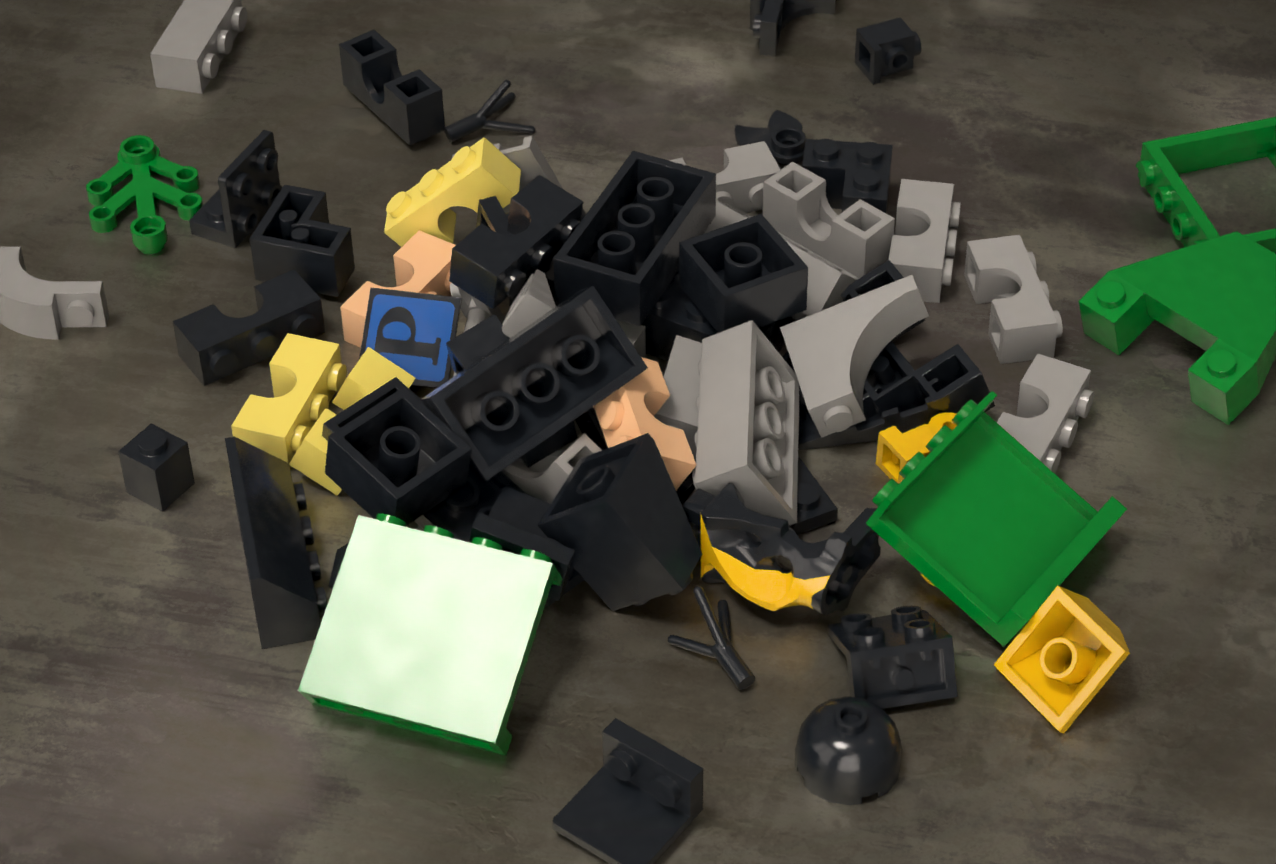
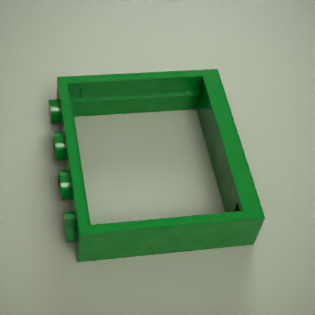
[1136,117,1276,254]

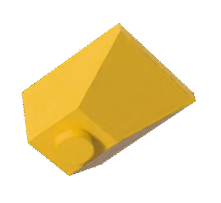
[994,586,1130,733]

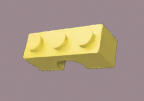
[384,137,521,247]
[231,333,347,470]
[289,347,416,496]

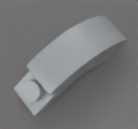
[0,246,109,340]

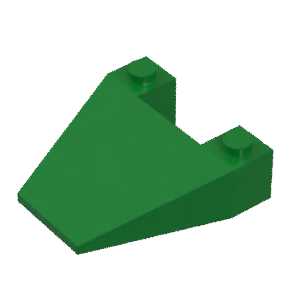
[1079,231,1276,425]

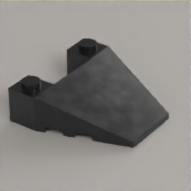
[782,260,995,450]

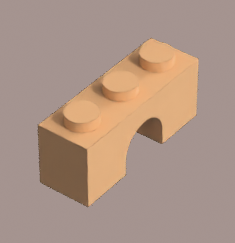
[340,230,456,348]
[594,357,696,491]

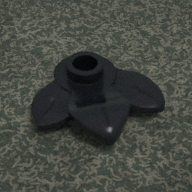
[734,110,806,165]

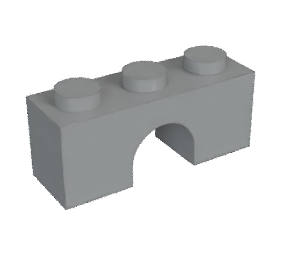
[669,141,781,213]
[763,162,895,278]
[889,179,961,303]
[964,235,1063,364]
[997,353,1095,473]

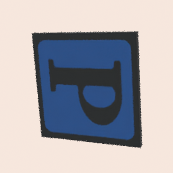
[359,288,462,388]

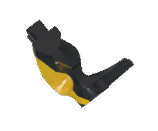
[683,483,881,615]

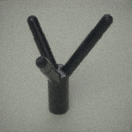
[444,80,536,143]
[668,586,755,690]

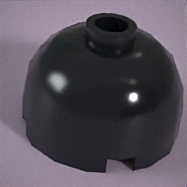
[794,696,902,806]

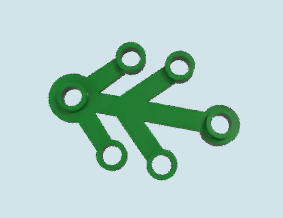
[86,135,203,254]

